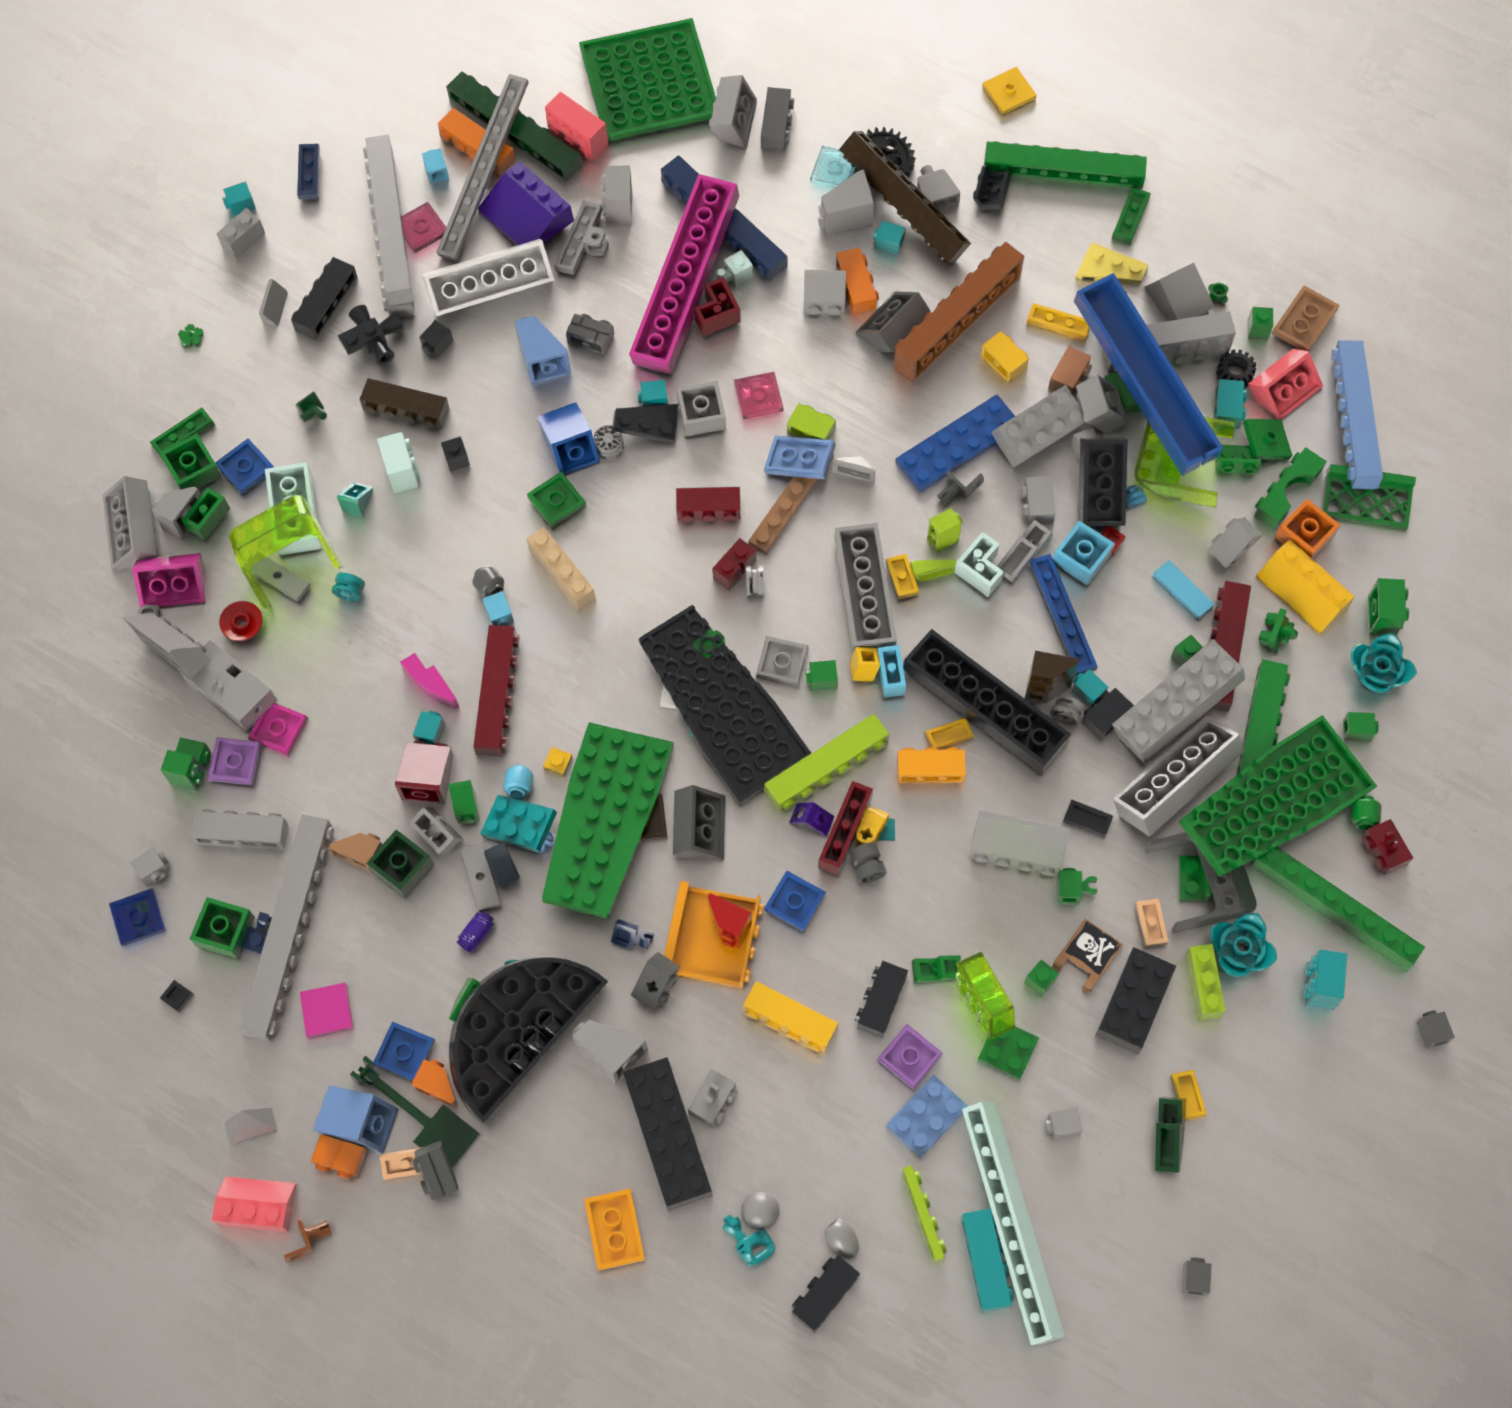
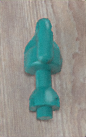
[722,1215,775,1266]

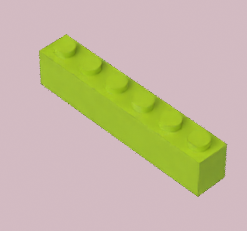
[764,713,889,812]

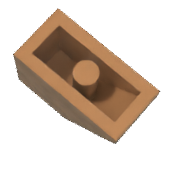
[328,833,382,870]

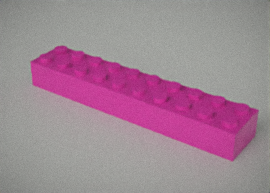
[629,174,740,375]

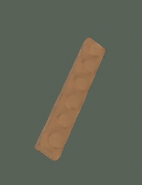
[748,454,834,555]

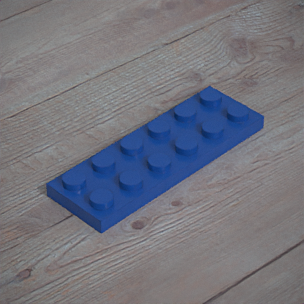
[895,394,1015,493]

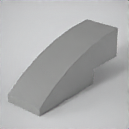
[997,519,1053,582]

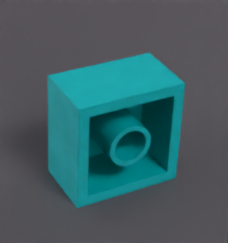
[1303,949,1347,1010]

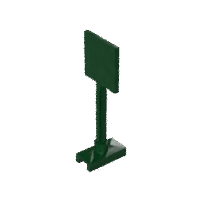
[350,1056,480,1168]

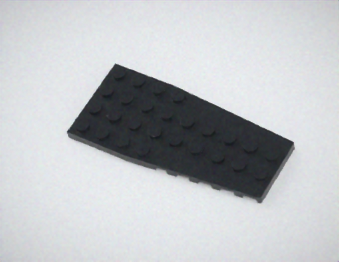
[639,605,811,805]

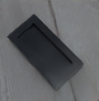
[1063,799,1113,838]

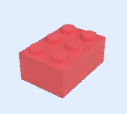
[545,91,609,162]

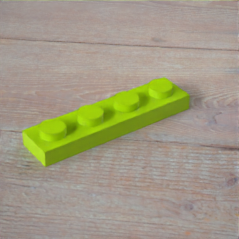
[902,1165,947,1264]

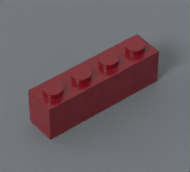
[818,781,873,876]

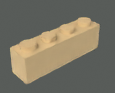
[526,527,596,611]

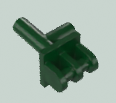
[295,391,327,423]

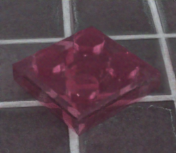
[734,372,784,419]

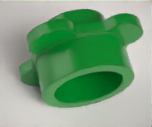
[1208,283,1229,303]

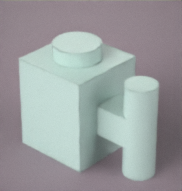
[717,250,753,287]

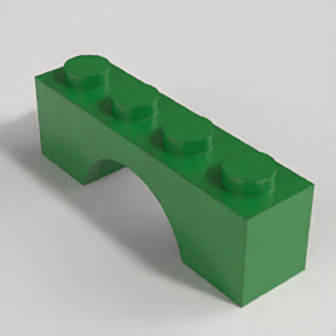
[1254,447,1327,530]

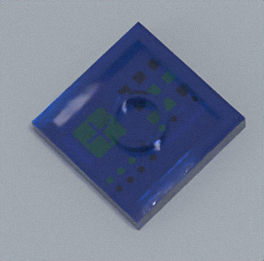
[109,888,166,946]

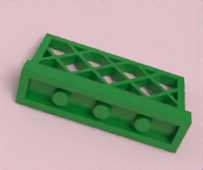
[1322,464,1416,529]

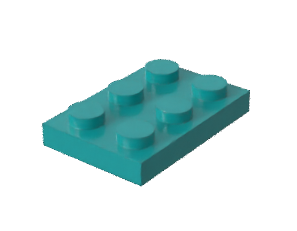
[480,795,557,853]

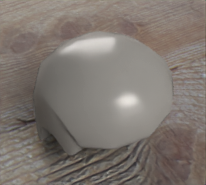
[742,1192,780,1229]

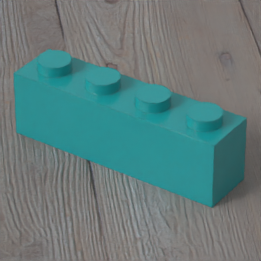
[961,1208,1015,1313]

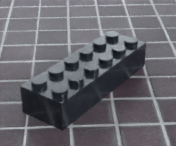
[623,1057,713,1211]

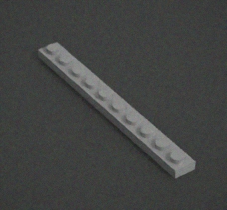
[436,74,529,261]

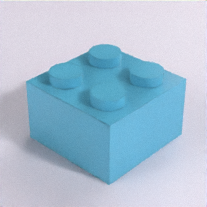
[1053,521,1115,586]

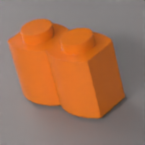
[310,1134,368,1180]

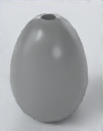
[825,1219,859,1258]

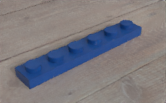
[1030,554,1098,676]

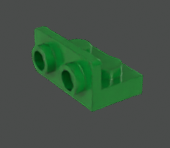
[1215,445,1262,474]
[1178,856,1213,903]

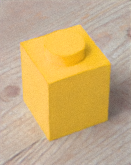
[849,647,880,681]

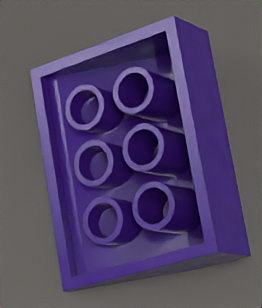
[478,161,574,246]

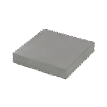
[756,636,808,687]

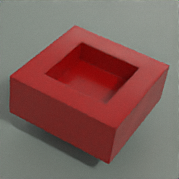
[1101,526,1126,555]

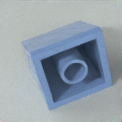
[515,316,571,384]
[313,1085,399,1154]

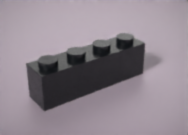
[291,257,358,340]

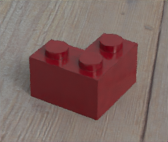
[694,277,741,337]

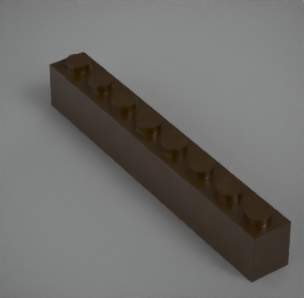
[839,131,971,263]

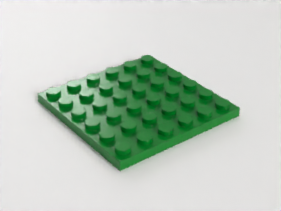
[579,18,716,142]

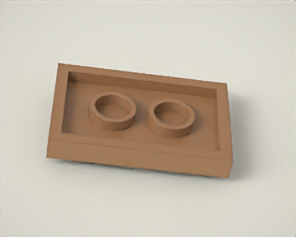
[1272,285,1340,352]

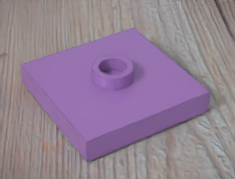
[208,737,262,786]
[877,1024,943,1090]

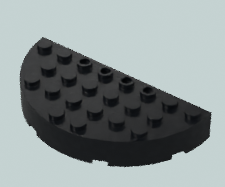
[449,957,608,1123]

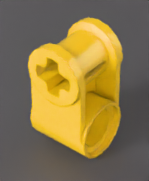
[856,805,890,847]

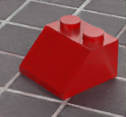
[708,893,752,948]

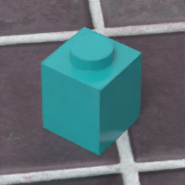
[222,181,256,216]
[873,221,905,255]
[637,380,668,406]
[1072,669,1109,707]
[413,711,445,745]

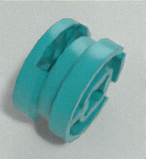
[331,572,365,602]

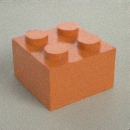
[1275,499,1341,559]

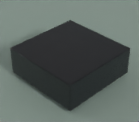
[160,980,194,1012]

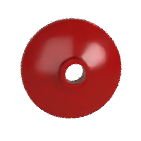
[219,601,263,642]

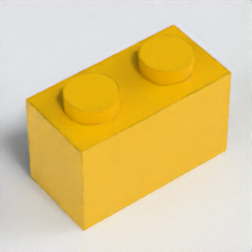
[981,331,1029,383]

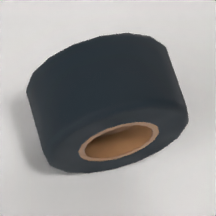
[484,843,520,887]

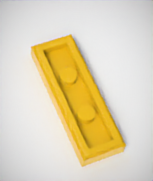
[1026,303,1090,341]

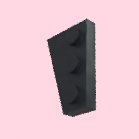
[612,404,678,444]

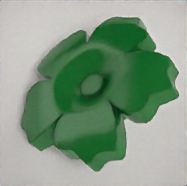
[178,324,203,347]

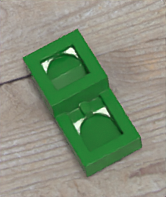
[911,955,963,983]

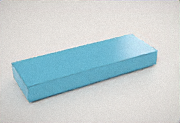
[1153,560,1215,620]

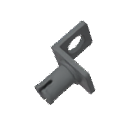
[937,471,984,505]

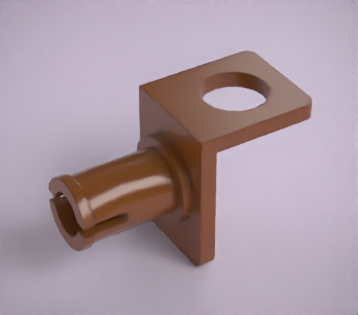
[284,1218,332,1263]

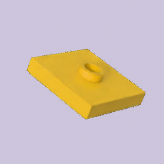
[982,66,1037,115]

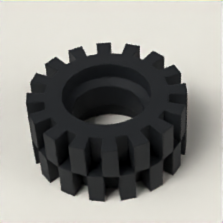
[1216,349,1256,387]

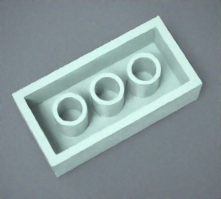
[265,462,322,556]

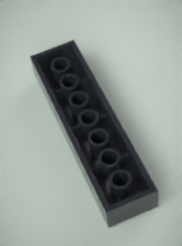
[903,629,1071,775]

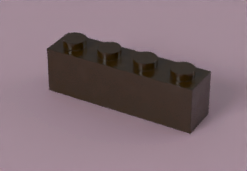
[359,378,450,429]

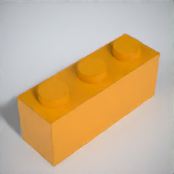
[897,747,966,783]

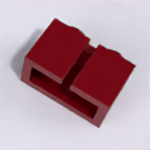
[712,538,757,591]

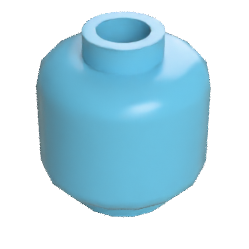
[503,765,534,799]

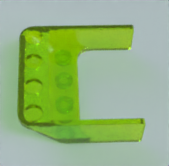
[1134,417,1235,508]
[229,495,343,609]

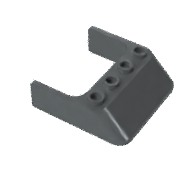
[1145,832,1257,934]

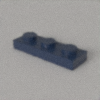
[297,143,320,199]

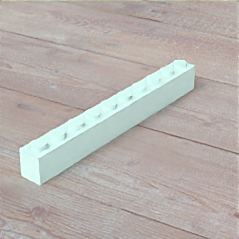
[962,1102,1065,1345]

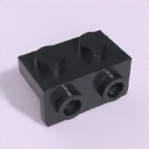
[973,166,1011,210]

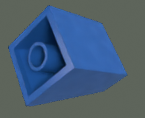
[537,402,600,475]

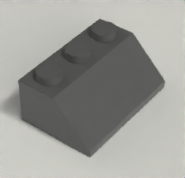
[856,291,931,352]
[673,785,725,860]

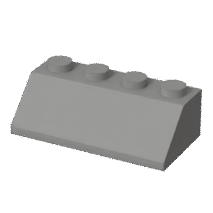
[103,476,157,571]
[123,613,210,679]

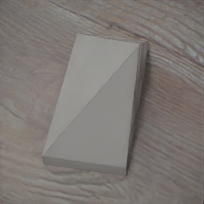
[833,456,876,483]
[225,1108,277,1145]

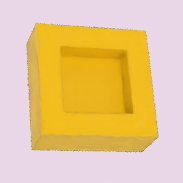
[543,747,573,776]

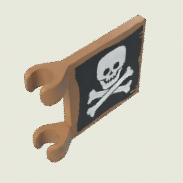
[1052,918,1124,993]

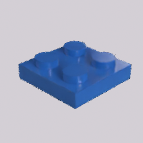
[215,438,274,495]
[764,871,826,932]
[373,1021,436,1081]

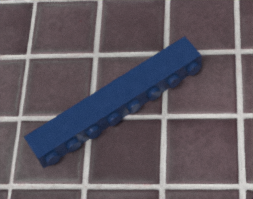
[661,155,788,281]

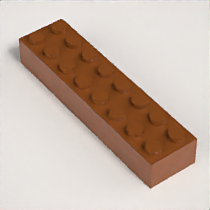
[894,242,1024,383]

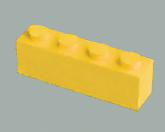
[743,981,838,1052]

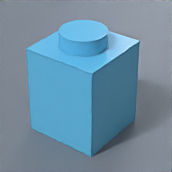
[421,148,449,184]
[483,591,514,626]

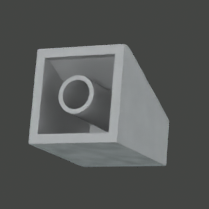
[818,170,874,236]
[1144,263,1215,321]
[572,1020,648,1084]

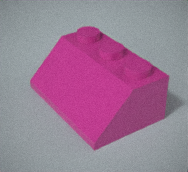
[132,553,206,608]

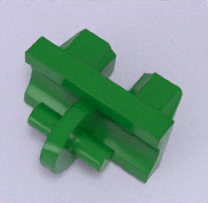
[1259,608,1298,654]

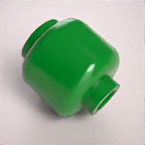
[1351,795,1382,830]

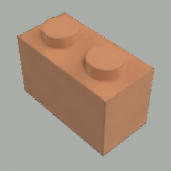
[1048,346,1092,395]

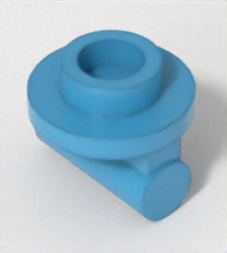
[1126,485,1147,509]

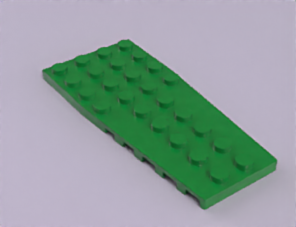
[1179,715,1377,877]
[542,722,674,918]

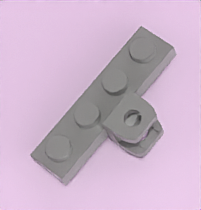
[554,201,609,275]

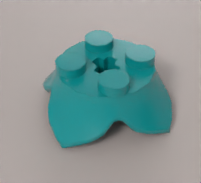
[1350,632,1417,693]
[1210,913,1277,977]

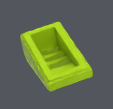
[910,560,956,583]

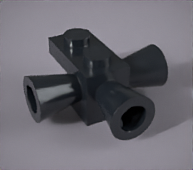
[338,305,404,365]

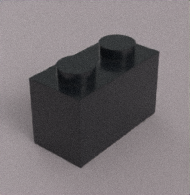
[1082,688,1134,741]

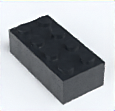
[1078,438,1128,526]
[1095,947,1176,1055]

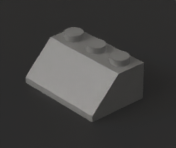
[709,75,757,149]

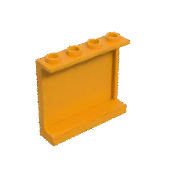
[664,881,764,989]

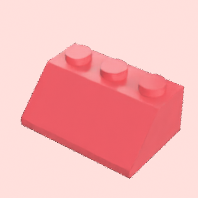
[1248,349,1323,419]
[212,1177,296,1232]

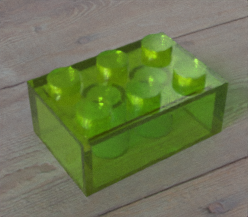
[955,952,1015,1040]

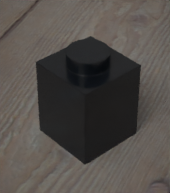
[419,320,454,358]
[441,436,470,472]

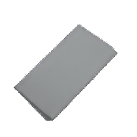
[259,279,288,326]

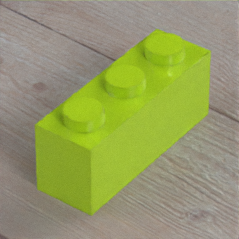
[1185,944,1226,1021]

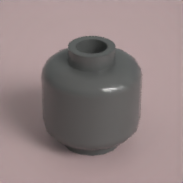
[472,566,504,597]

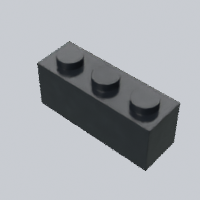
[855,960,908,1039]
[791,1255,860,1333]

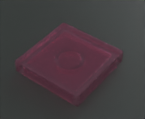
[402,202,446,253]

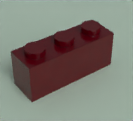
[676,487,741,522]

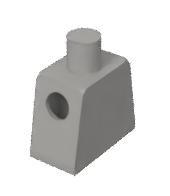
[917,165,961,210]

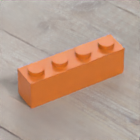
[437,108,516,176]

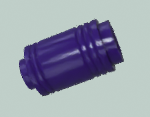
[456,911,495,953]

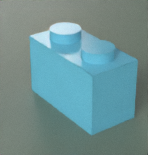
[877,645,906,698]

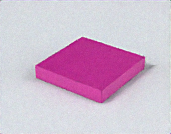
[248,703,308,756]
[300,983,353,1038]

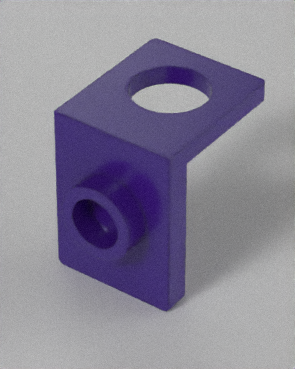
[789,802,834,836]

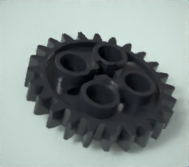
[851,127,916,184]

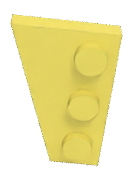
[1076,242,1149,285]

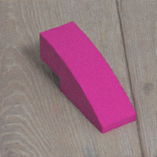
[400,653,459,709]

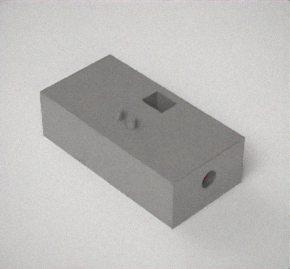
[179,640,277,732]

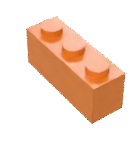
[836,247,879,315]

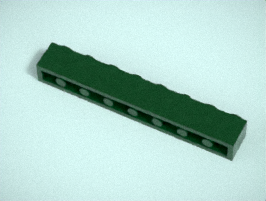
[446,71,582,182]

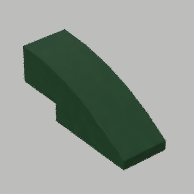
[1155,1097,1186,1173]

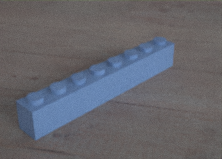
[1331,340,1383,489]

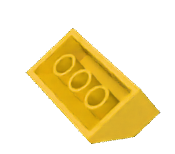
[1256,539,1355,634]

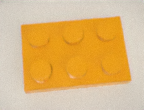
[584,1189,645,1271]

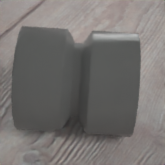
[849,843,887,884]

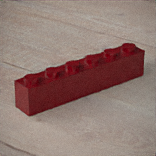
[1210,581,1251,712]
[473,625,520,757]

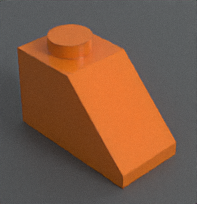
[411,1059,458,1108]

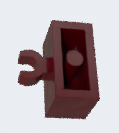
[1362,819,1413,875]

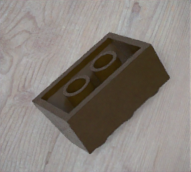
[1025,650,1079,704]

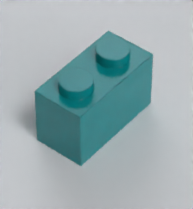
[1213,379,1247,428]

